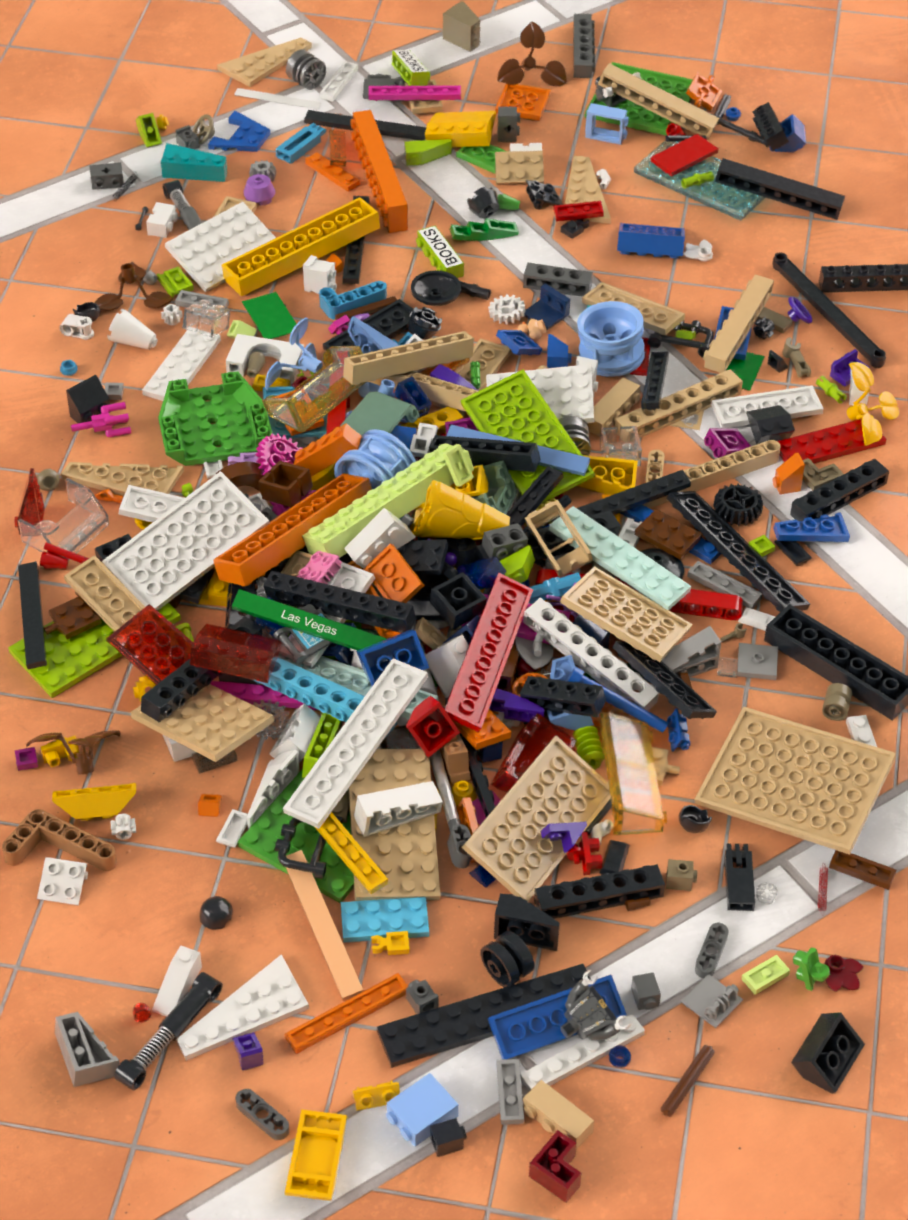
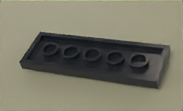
[323,299,414,357]
[612,641,717,719]

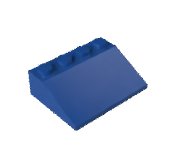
[617,223,685,258]

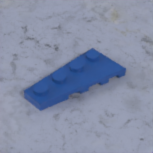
[773,512,850,542]

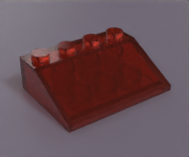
[106,604,201,685]
[190,623,283,683]

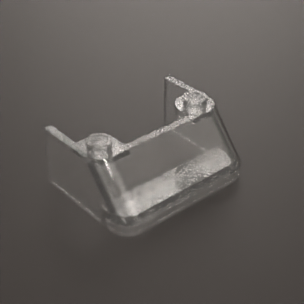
[18,478,109,560]

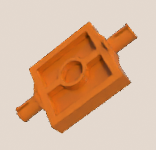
[686,73,722,111]

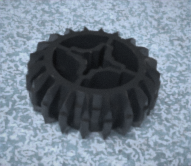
[713,483,764,526]

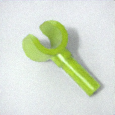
[182,483,194,498]

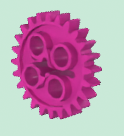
[255,433,303,475]

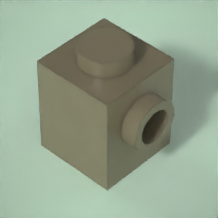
[666,859,697,891]

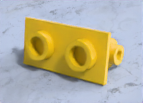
[352,1080,400,1111]

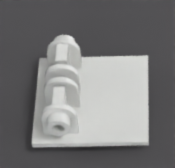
[37,857,88,905]

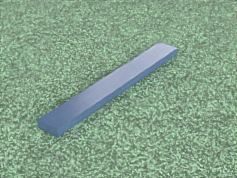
[447,425,590,476]

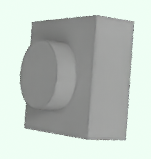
[105,382,124,400]

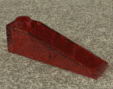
[14,468,45,535]

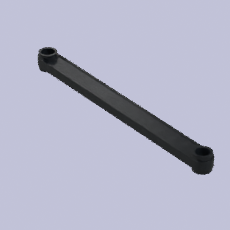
[772,252,886,368]

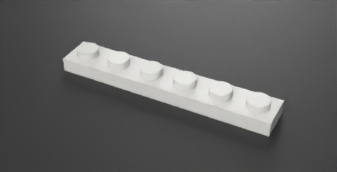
[520,1014,645,1091]

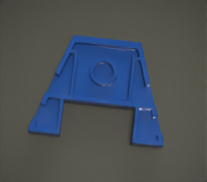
[208,111,270,152]

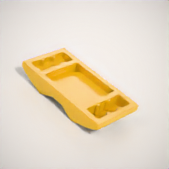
[285,1109,347,1201]

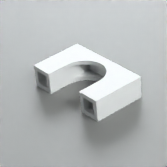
[226,334,304,384]

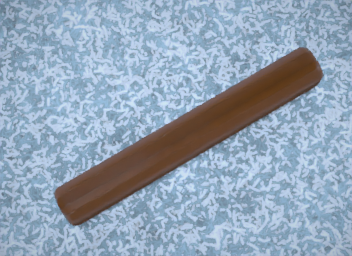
[335,296,397,320]
[661,1045,715,1117]

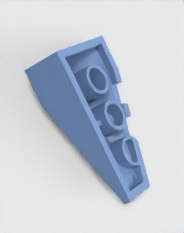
[348,316,399,354]
[547,655,593,731]

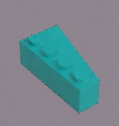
[161,143,228,182]

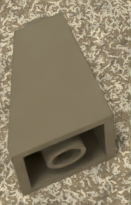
[443,1,481,52]

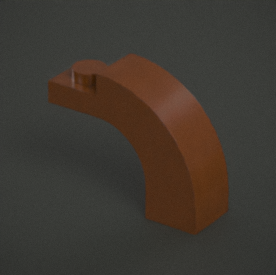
[216,462,264,492]

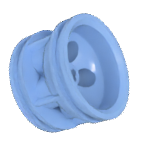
[577,301,645,377]
[334,429,416,489]

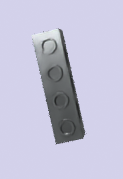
[523,262,593,297]

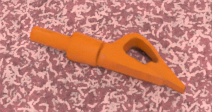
[92,489,124,503]

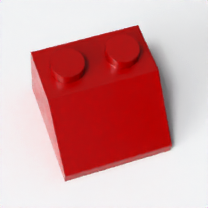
[406,695,460,758]

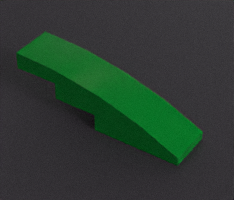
[449,218,519,241]

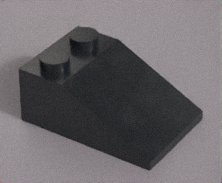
[494,893,560,951]

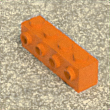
[293,423,362,477]

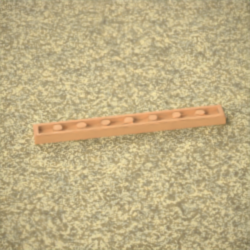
[286,850,363,1001]

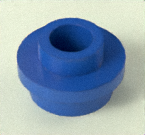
[726,107,741,121]

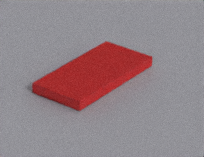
[650,134,719,177]

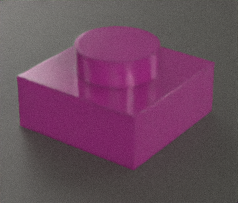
[15,747,38,771]

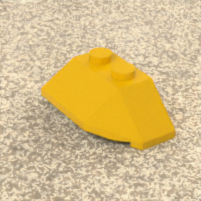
[52,783,137,821]

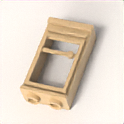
[525,500,593,578]

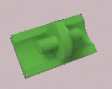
[793,947,830,991]

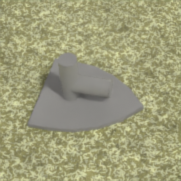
[515,630,553,670]

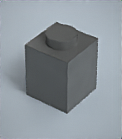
[631,972,661,1010]

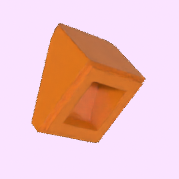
[325,253,343,274]
[198,794,222,817]

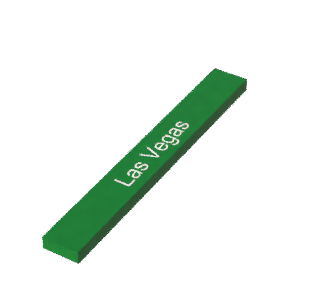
[232,589,387,651]

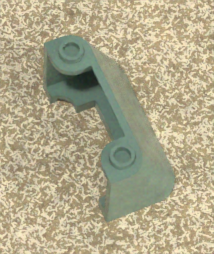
[341,391,420,436]
[472,461,517,514]

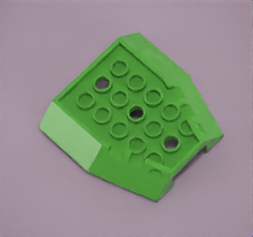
[158,371,273,466]

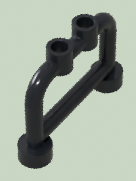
[647,320,713,358]
[275,815,343,879]

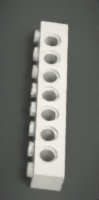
[523,598,659,711]

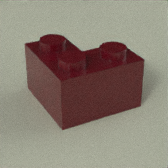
[529,1130,582,1203]

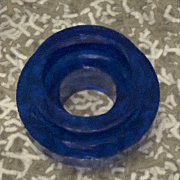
[609,1045,631,1068]

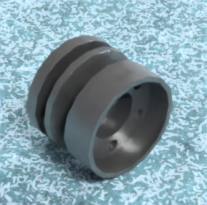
[286,49,326,90]
[559,416,591,456]

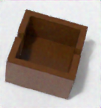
[258,461,313,507]

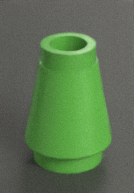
[498,193,520,210]

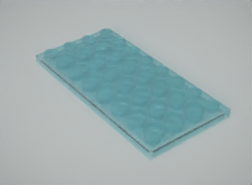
[634,140,765,221]

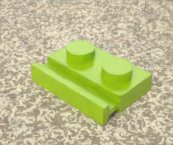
[157,266,194,298]

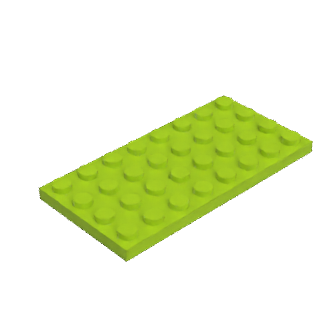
[460,369,595,503]
[8,603,181,698]

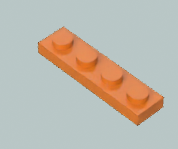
[305,152,360,192]

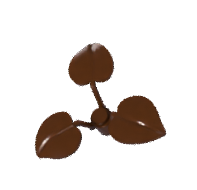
[497,22,567,86]
[95,262,173,311]
[26,730,121,775]

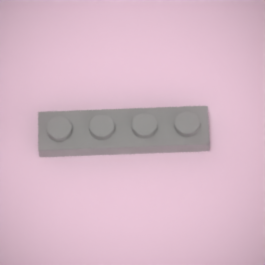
[687,561,762,609]

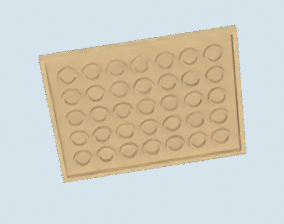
[694,706,896,854]

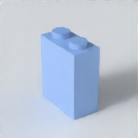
[386,1073,459,1146]

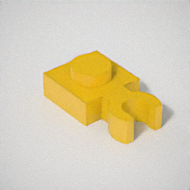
[371,931,410,955]

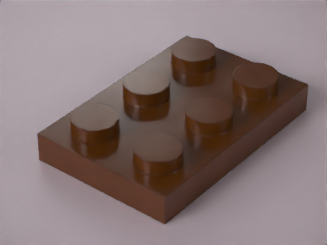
[634,509,702,560]

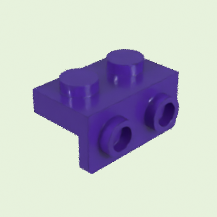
[830,349,870,387]

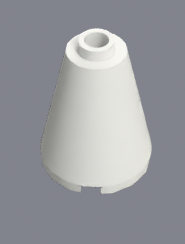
[107,309,158,350]

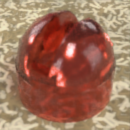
[133,1002,152,1023]

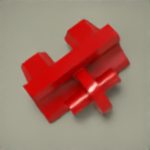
[567,832,603,875]

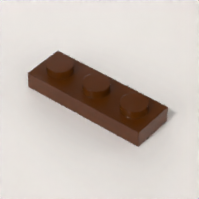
[829,850,897,890]

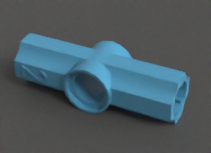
[529,572,581,604]

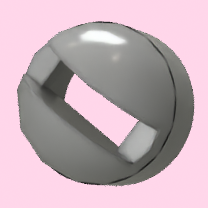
[143,270,157,285]

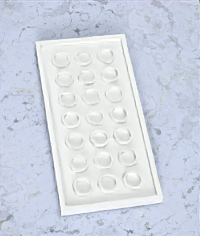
[102,471,270,615]

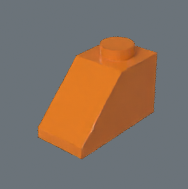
[773,453,805,495]

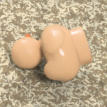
[518,319,547,340]

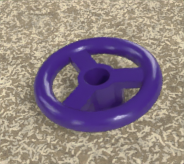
[788,297,813,324]

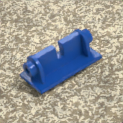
[667,709,691,752]

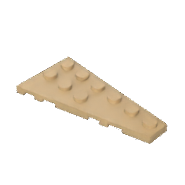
[565,156,611,224]

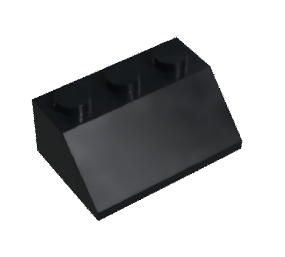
[791,1012,865,1094]

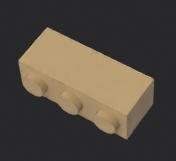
[523,1080,594,1149]

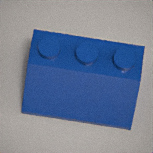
[356,630,429,686]

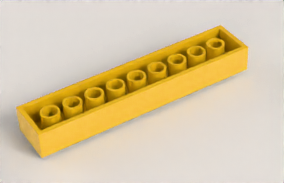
[221,197,380,297]

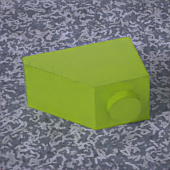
[136,113,162,147]
[496,545,535,583]

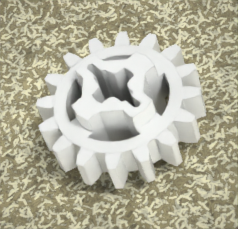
[488,294,526,324]

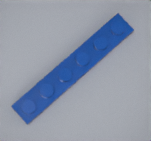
[620,505,721,564]

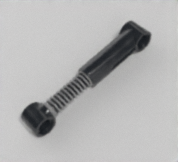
[114,972,223,1090]

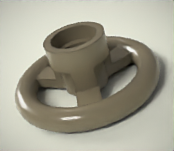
[193,114,215,145]

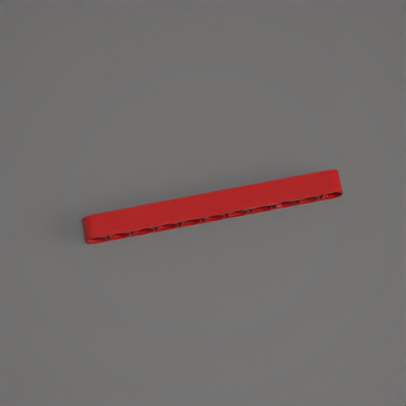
[535,569,743,620]

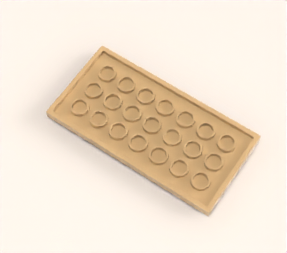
[462,736,617,901]
[348,749,441,901]

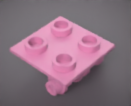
[297,551,342,584]

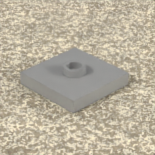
[737,643,778,680]

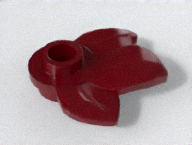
[824,955,864,992]

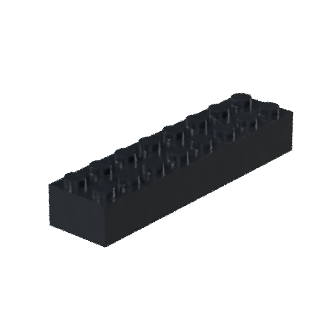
[764,604,908,721]

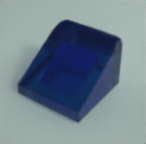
[469,864,496,888]

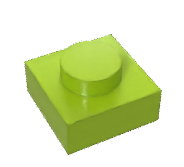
[676,330,696,340]
[749,535,775,557]

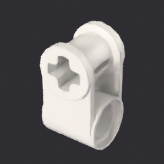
[59,314,94,340]

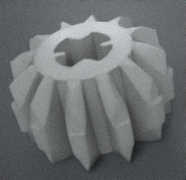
[249,160,276,181]

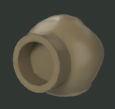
[34,469,60,491]

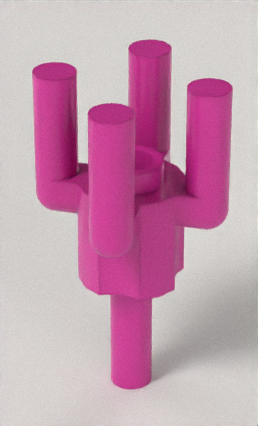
[71,402,131,438]

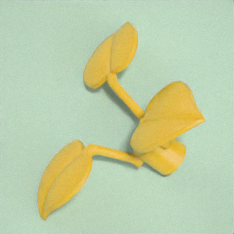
[847,362,899,446]

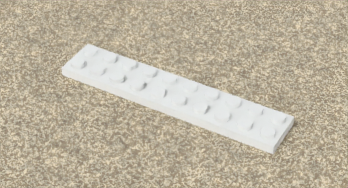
[283,659,428,828]

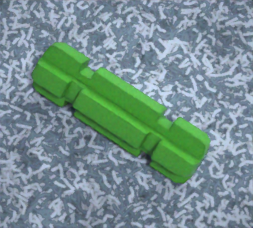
[470,361,480,389]

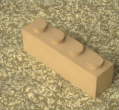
[587,378,641,438]

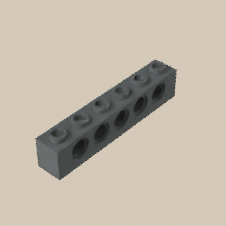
[573,14,595,78]

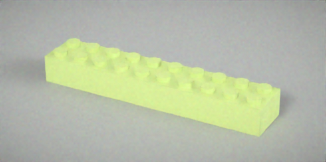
[302,443,474,559]

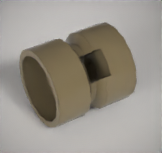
[822,683,852,721]

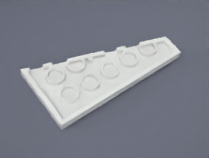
[177,954,309,1061]

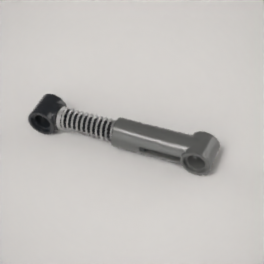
[162,180,203,230]

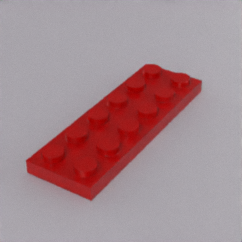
[777,419,887,464]

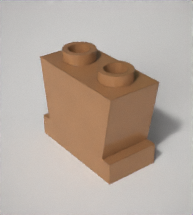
[440,734,471,783]

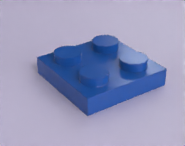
[496,330,543,356]

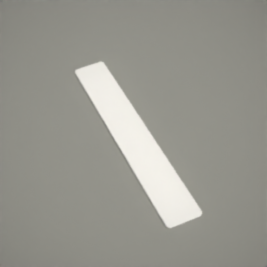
[234,88,321,109]

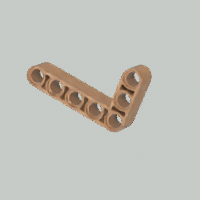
[2,809,117,871]

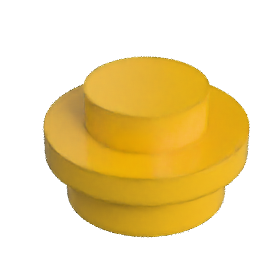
[156,114,169,130]

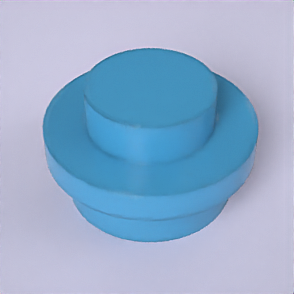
[60,360,78,376]

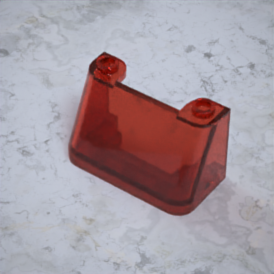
[491,713,577,792]

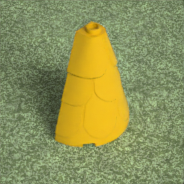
[410,480,510,540]

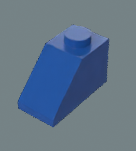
[547,334,572,368]

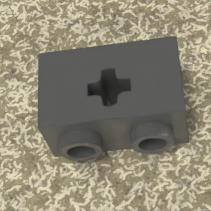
[497,107,520,142]
[89,162,124,190]

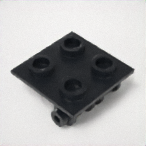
[526,180,563,209]

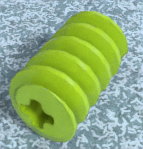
[573,726,605,770]

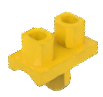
[40,735,79,768]

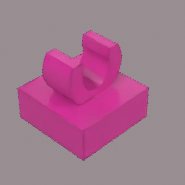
[328,315,350,335]

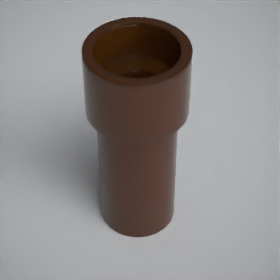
[625,897,651,911]

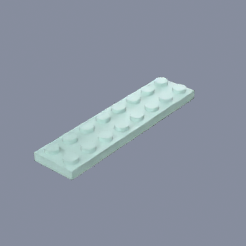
[549,506,691,610]

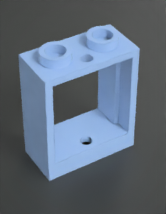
[585,103,629,145]

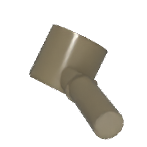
[720,623,747,642]

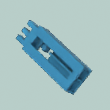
[275,123,326,164]

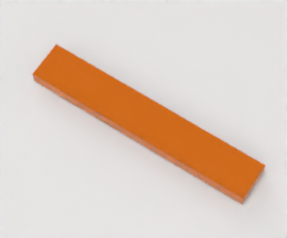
[285,973,408,1054]

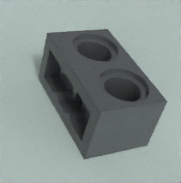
[482,523,528,561]

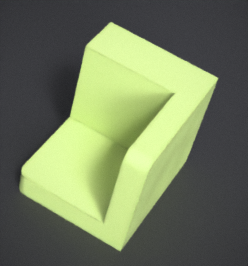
[226,320,257,339]

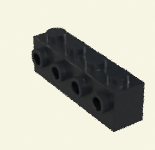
[752,102,789,151]
[520,676,606,718]

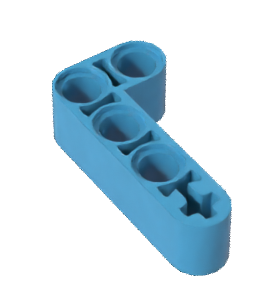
[319,281,387,320]

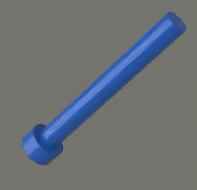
[567,666,668,733]

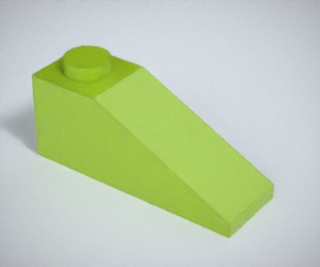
[404,139,452,166]

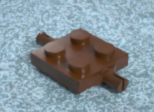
[44,596,102,639]

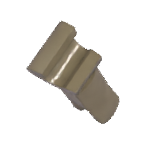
[782,337,811,378]

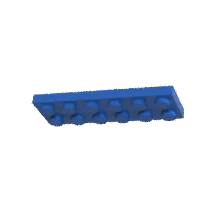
[487,974,627,1060]

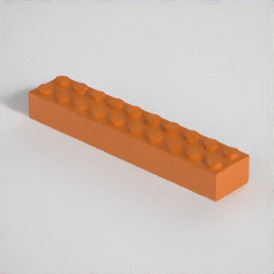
[350,110,408,233]
[213,473,372,586]

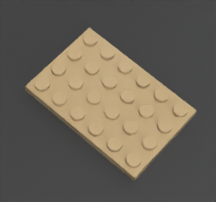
[560,566,693,662]
[131,684,274,762]

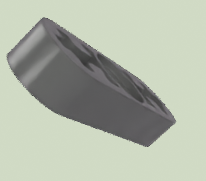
[695,923,729,978]
[236,1089,289,1140]

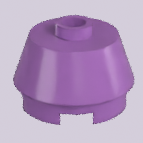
[243,174,275,206]

